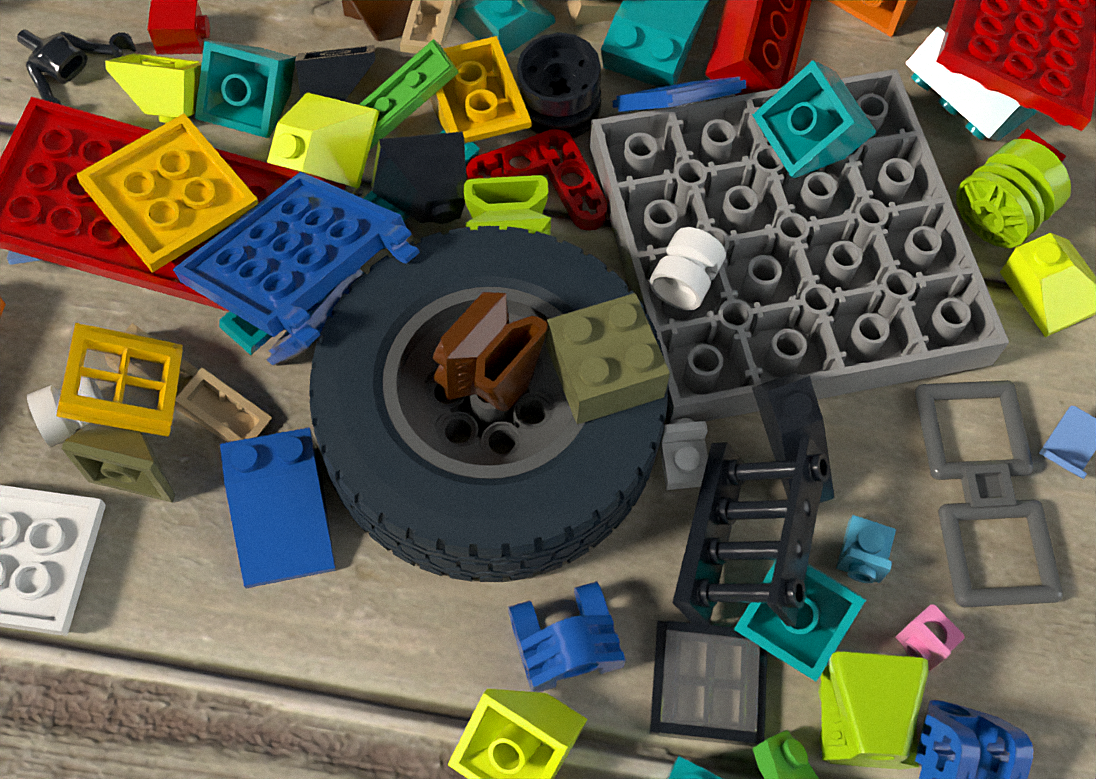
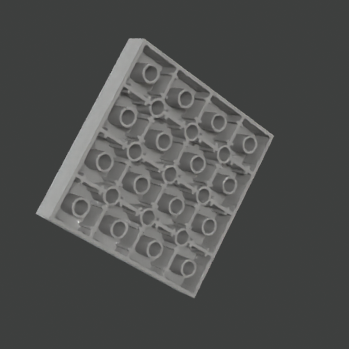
[590,69,1009,425]

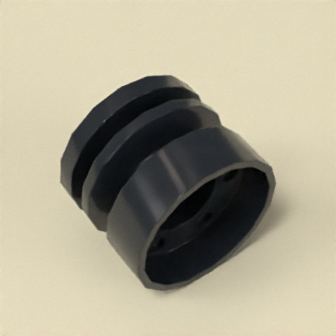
[517,32,602,138]

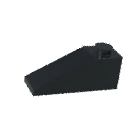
[752,373,835,504]

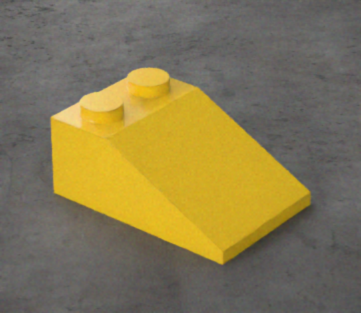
[429,36,532,143]

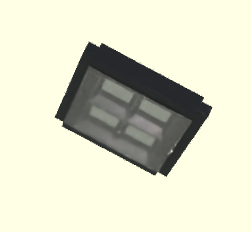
[649,620,768,747]

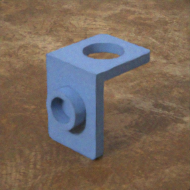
[1039,406,1096,479]

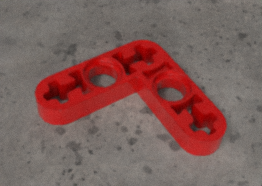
[466,129,608,231]

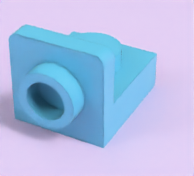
[836,515,896,583]

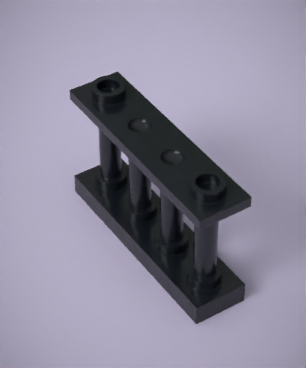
[672,436,829,626]

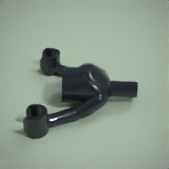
[17,29,137,105]

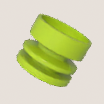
[956,139,1071,248]

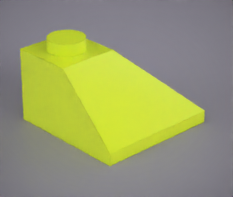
[106,53,202,123]
[267,93,380,188]
[999,233,1096,337]
[447,688,588,779]

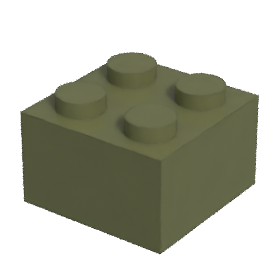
[546,293,670,425]

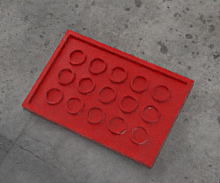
[936,0,1096,132]

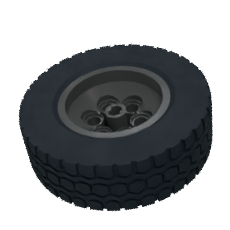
[309,226,668,582]

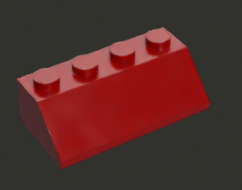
[705,0,812,97]

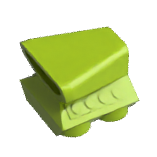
[464,175,551,235]
[818,652,929,770]

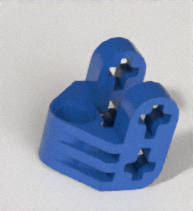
[508,581,626,692]
[915,700,1034,779]

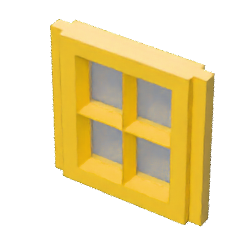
[56,323,183,437]

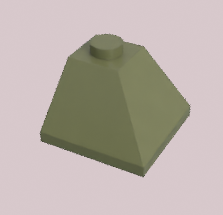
[61,423,176,503]

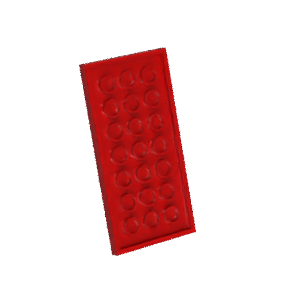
[0,96,346,312]

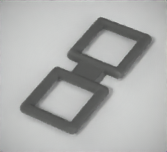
[915,380,1063,608]

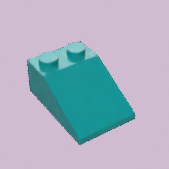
[601,0,710,87]

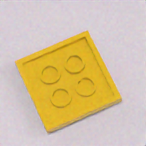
[76,113,258,273]

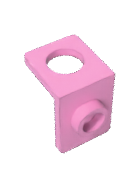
[895,604,964,671]

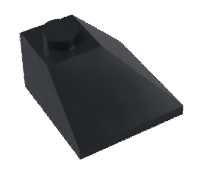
[295,45,376,101]
[371,132,466,224]

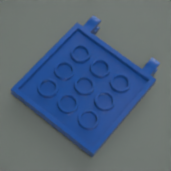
[173,172,420,347]

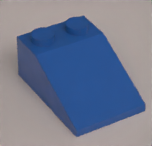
[220,427,336,588]

